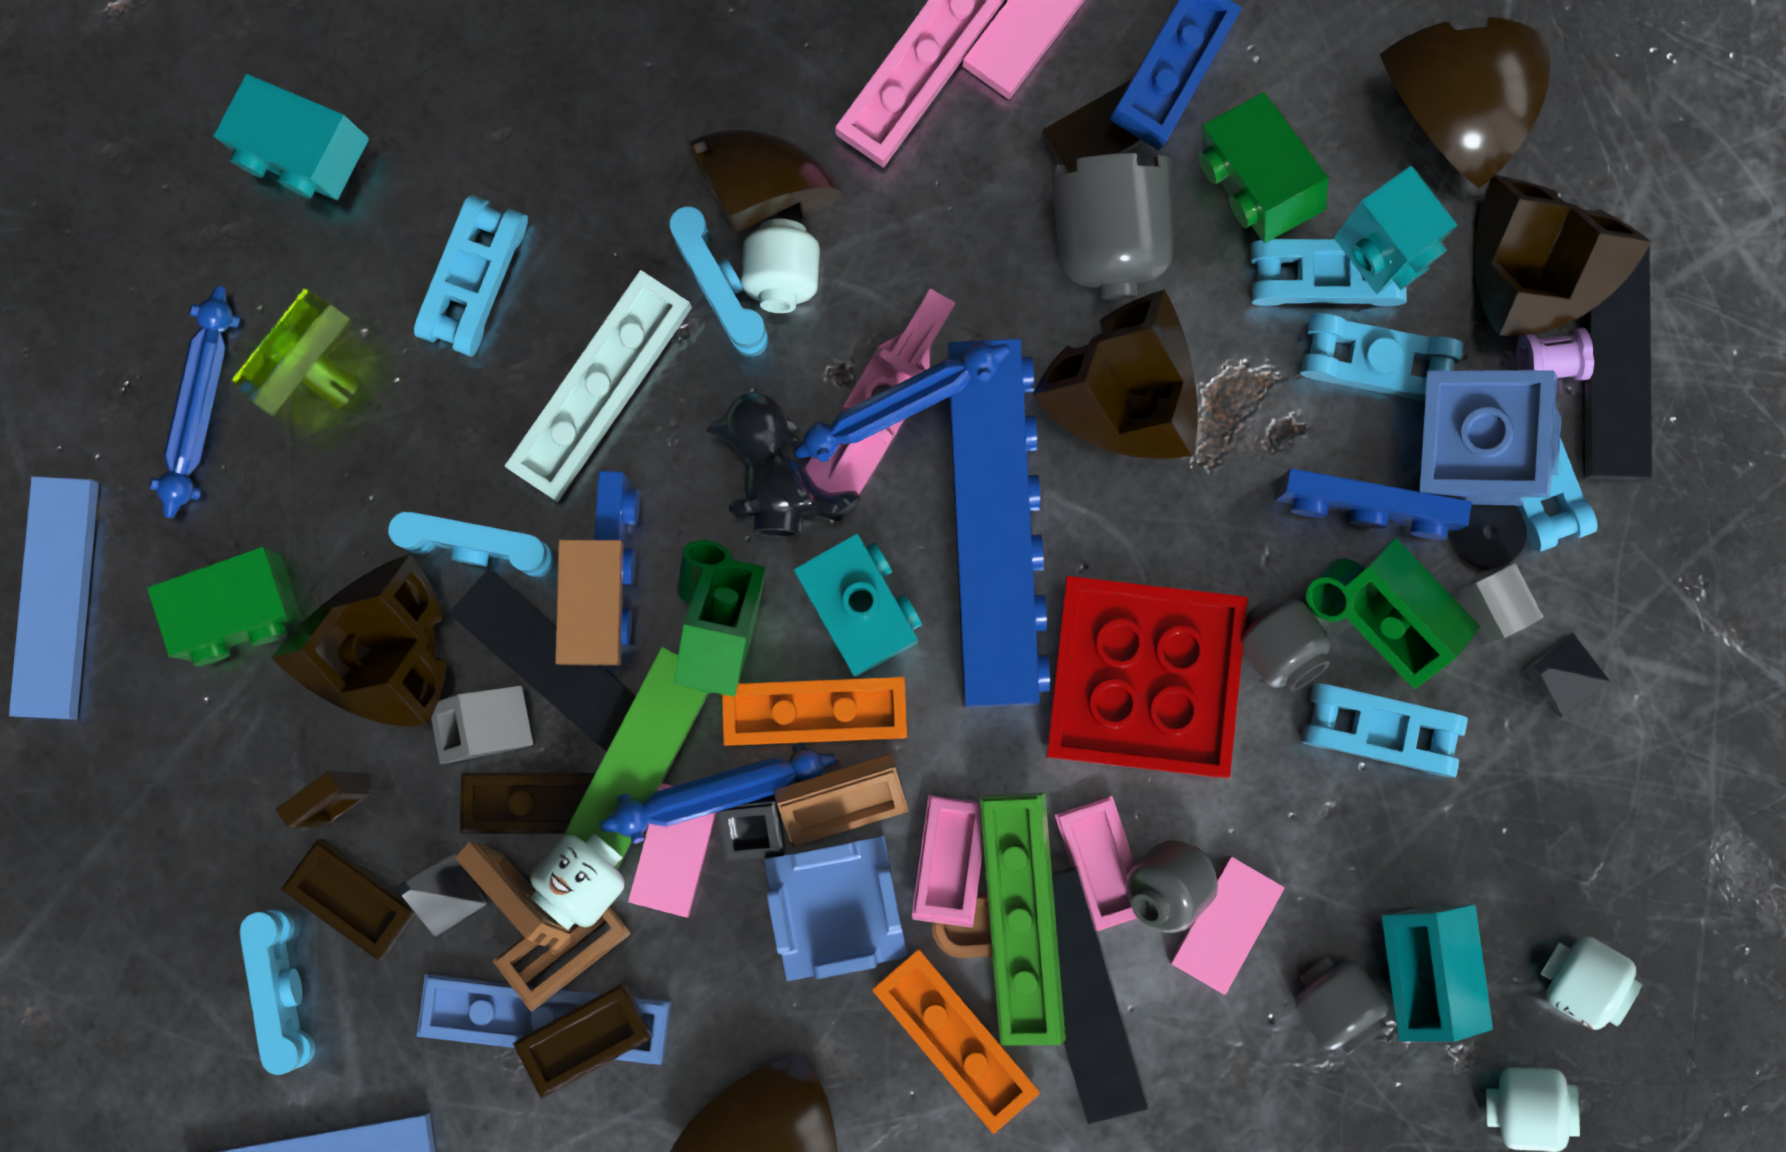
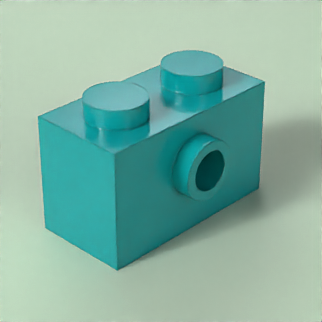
[213,74,370,200]
[1333,165,1457,294]
[793,533,922,679]
[1382,904,1493,1042]

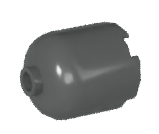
[1052,153,1174,300]

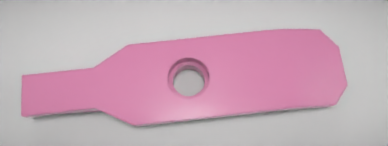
[805,289,955,495]

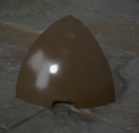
[1380,17,1551,189]
[687,130,845,233]
[1475,175,1651,336]
[1033,289,1198,460]
[271,554,446,727]
[670,1053,838,1152]

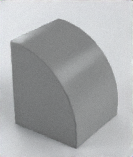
[1456,562,1544,644]
[431,686,533,764]

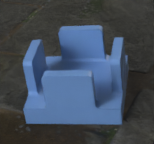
[1420,370,1561,506]
[764,836,907,981]

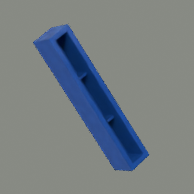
[947,339,1050,709]

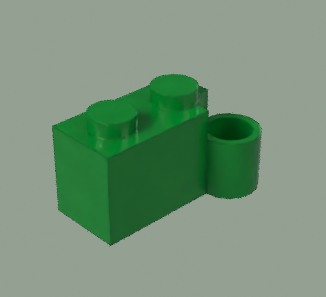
[1306,537,1481,690]
[674,540,767,697]

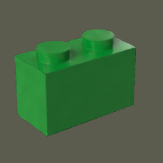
[1198,92,1329,244]
[147,547,303,666]

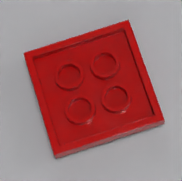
[1045,576,1248,779]

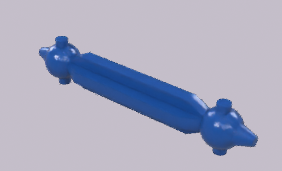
[149,286,240,519]
[793,342,1011,462]
[599,743,836,843]

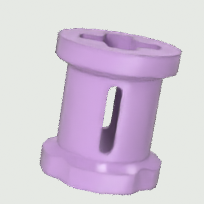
[1516,328,1594,381]

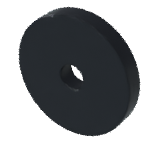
[1452,505,1527,568]

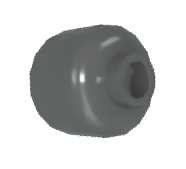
[1241,598,1332,691]
[1125,840,1218,933]
[1295,957,1390,1055]

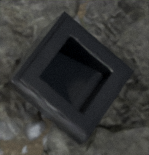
[1523,633,1610,717]
[716,795,785,862]
[396,852,489,937]

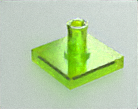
[231,288,360,416]

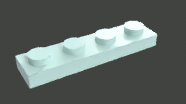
[505,270,692,503]

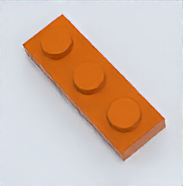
[722,677,907,746]
[872,948,1040,1134]

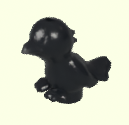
[706,393,861,537]

